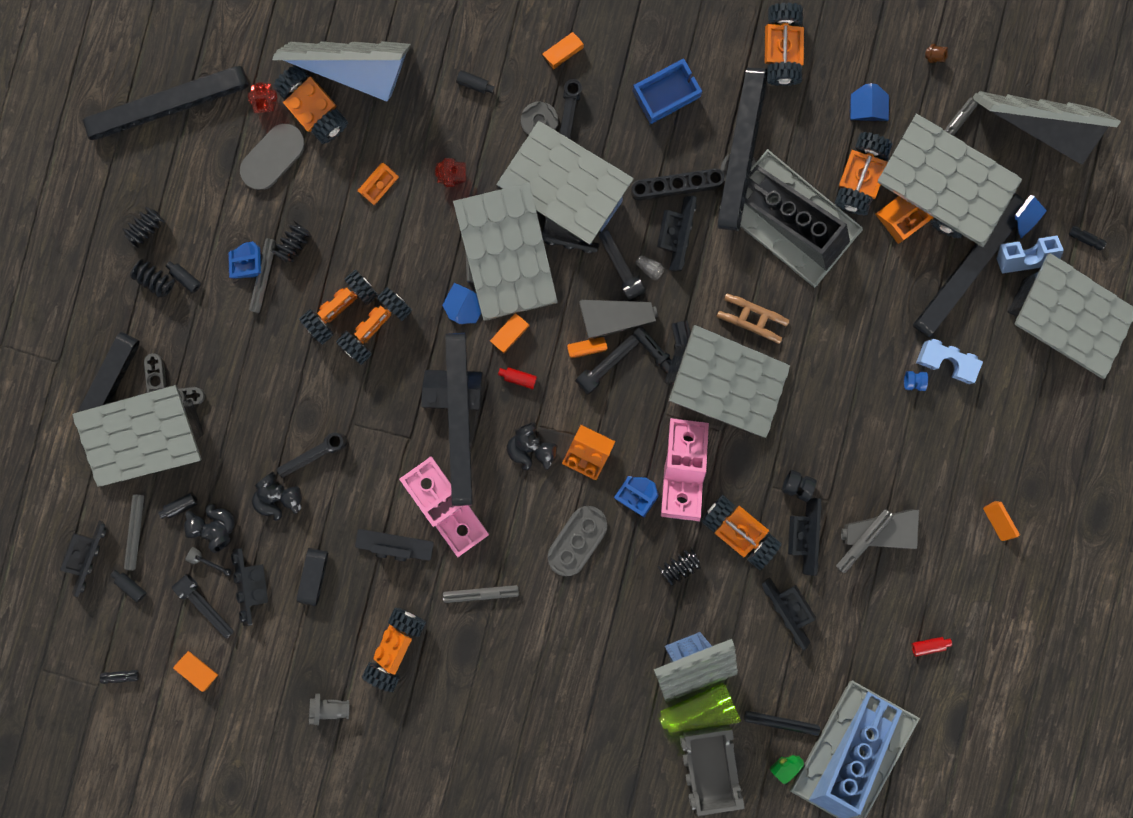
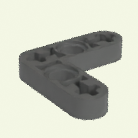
[144,353,205,405]

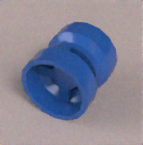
[904,371,928,391]

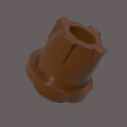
[925,44,948,63]

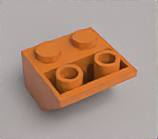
[875,196,934,244]
[562,425,615,480]

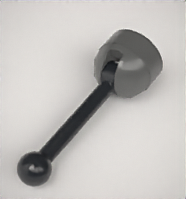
[185,547,232,576]

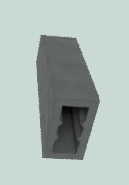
[579,300,658,340]
[841,509,919,549]

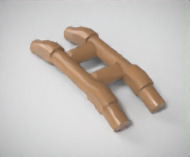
[717,293,789,344]

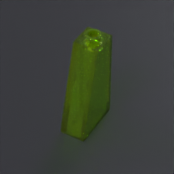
[659,683,741,733]

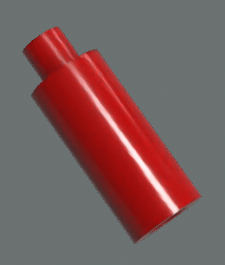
[498,367,537,389]
[911,637,952,657]

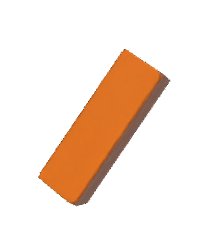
[542,32,584,70]
[358,163,399,205]
[490,313,529,354]
[567,337,607,359]
[983,501,1020,541]
[173,651,218,692]

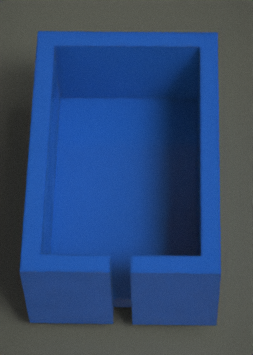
[632,58,702,124]

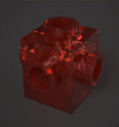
[248,82,277,113]
[435,158,466,187]

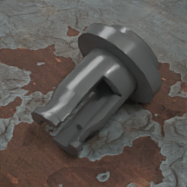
[309,693,349,725]

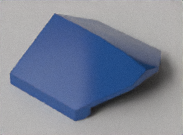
[850,83,889,121]
[1015,195,1047,238]
[229,241,261,278]
[442,283,481,324]
[614,476,659,517]

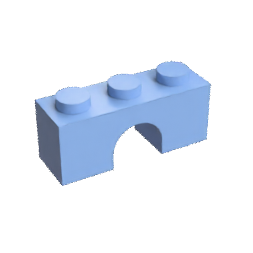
[996,236,1064,274]
[916,339,983,384]

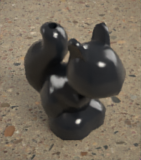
[506,422,557,470]
[252,471,302,521]
[184,503,235,553]

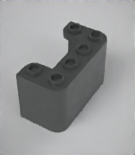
[680,724,745,816]

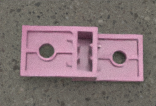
[661,418,709,521]
[399,456,489,557]

